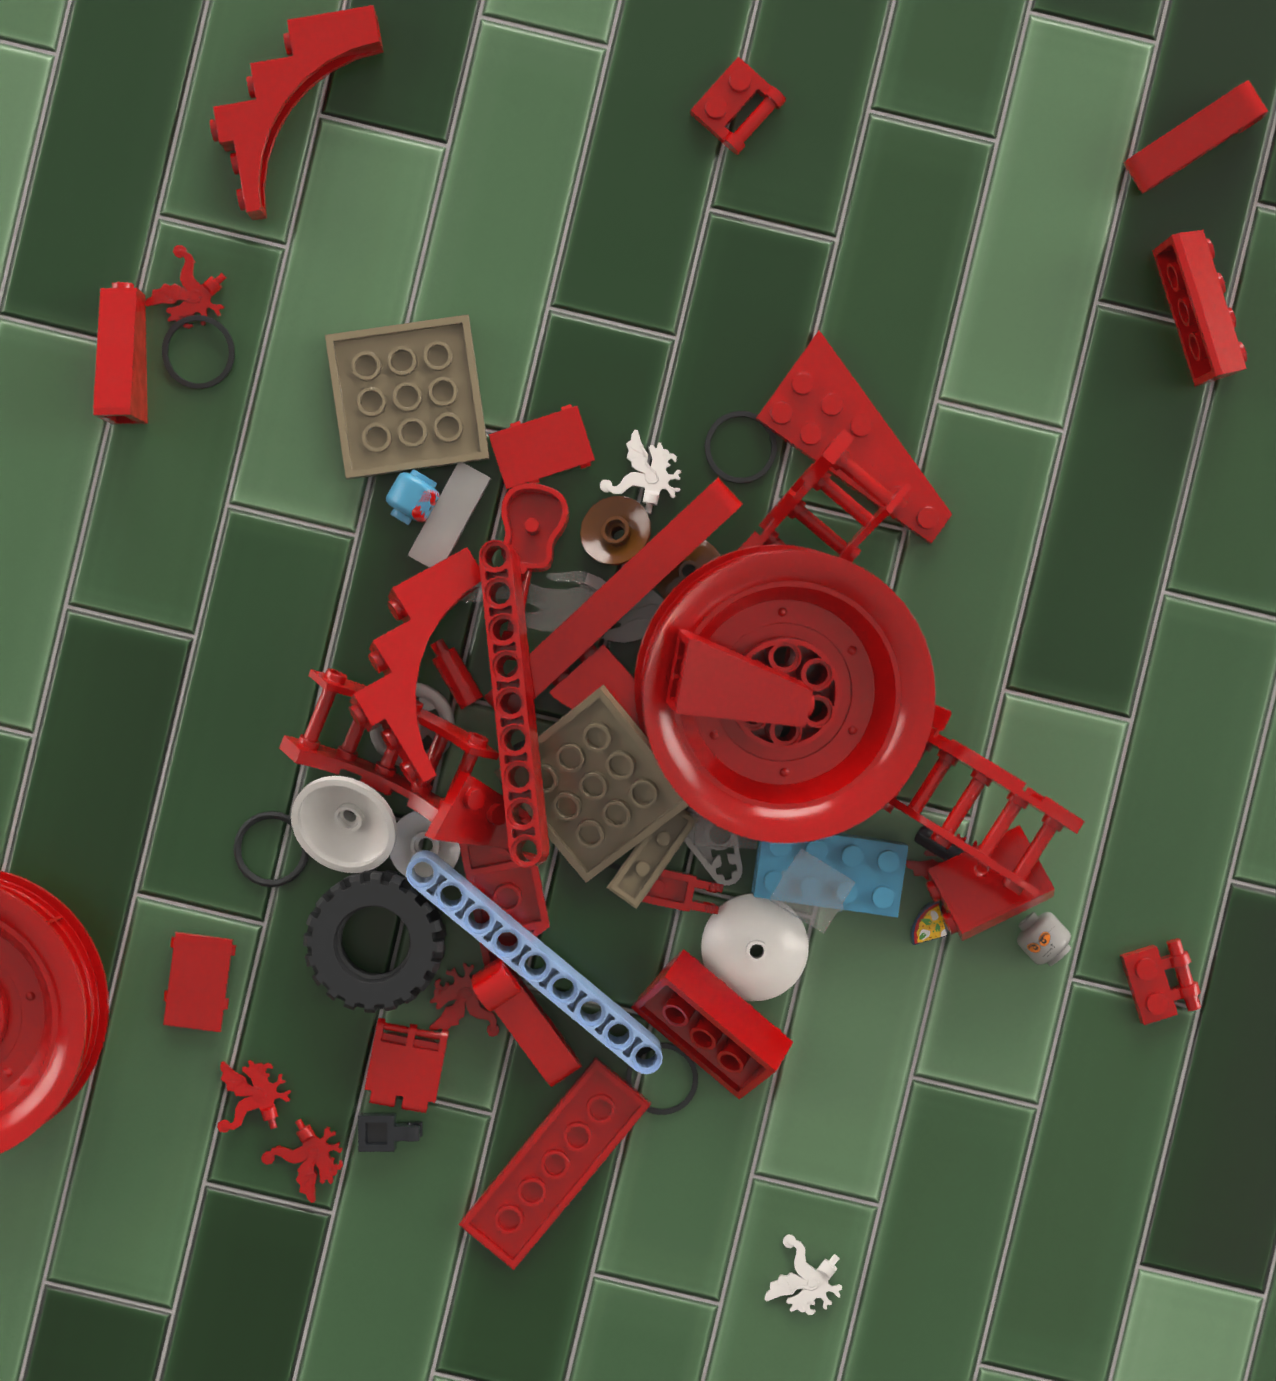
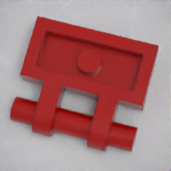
[1120,938,1201,1025]

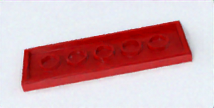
[459,1057,651,1270]

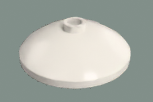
[291,776,397,873]
[701,893,809,1001]

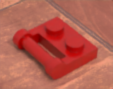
[690,56,786,155]

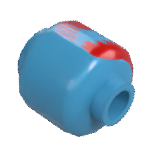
[386,469,440,525]

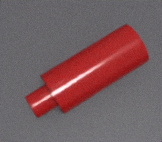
[430,638,484,710]

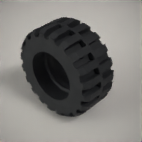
[303,869,447,1013]

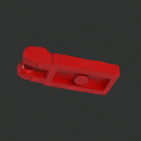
[642,869,724,914]

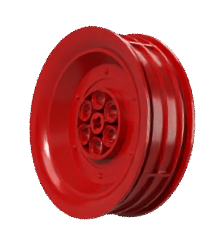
[634,544,936,843]
[0,871,109,1154]

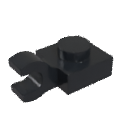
[358,1113,423,1152]

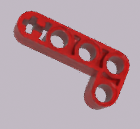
[1123,80,1268,194]
[472,958,582,1087]

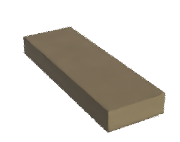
[606,810,699,909]

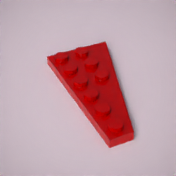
[756,330,952,544]

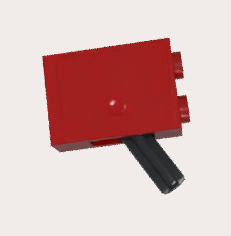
[914,825,1055,941]

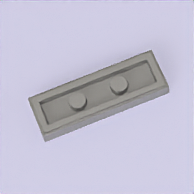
[408,463,491,567]

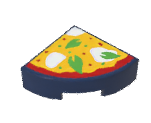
[910,901,948,945]

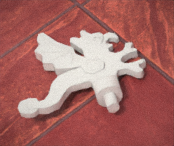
[600,430,681,514]
[765,1235,842,1315]

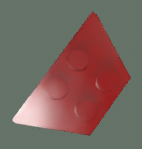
[459,843,550,967]

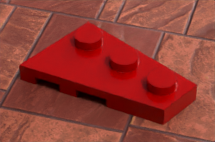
[424,771,532,849]

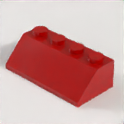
[1152,230,1247,387]
[631,949,793,1100]

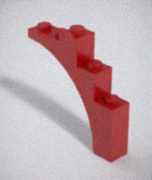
[210,5,384,221]
[349,547,481,788]

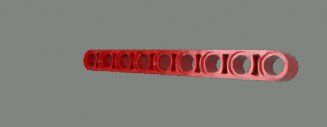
[483,477,743,714]
[479,540,550,868]

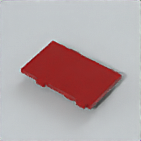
[488,404,595,490]
[163,932,236,1032]

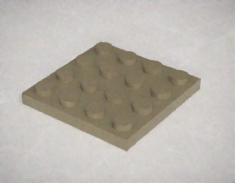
[325,315,490,480]
[494,685,689,882]

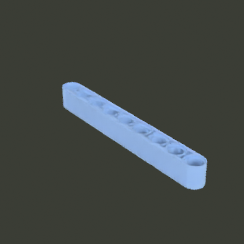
[406,850,663,1074]

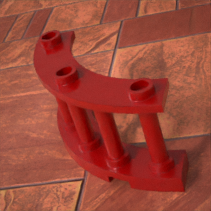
[738,429,912,563]
[279,668,499,822]
[882,727,1085,897]

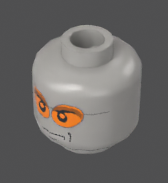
[1017,912,1071,966]

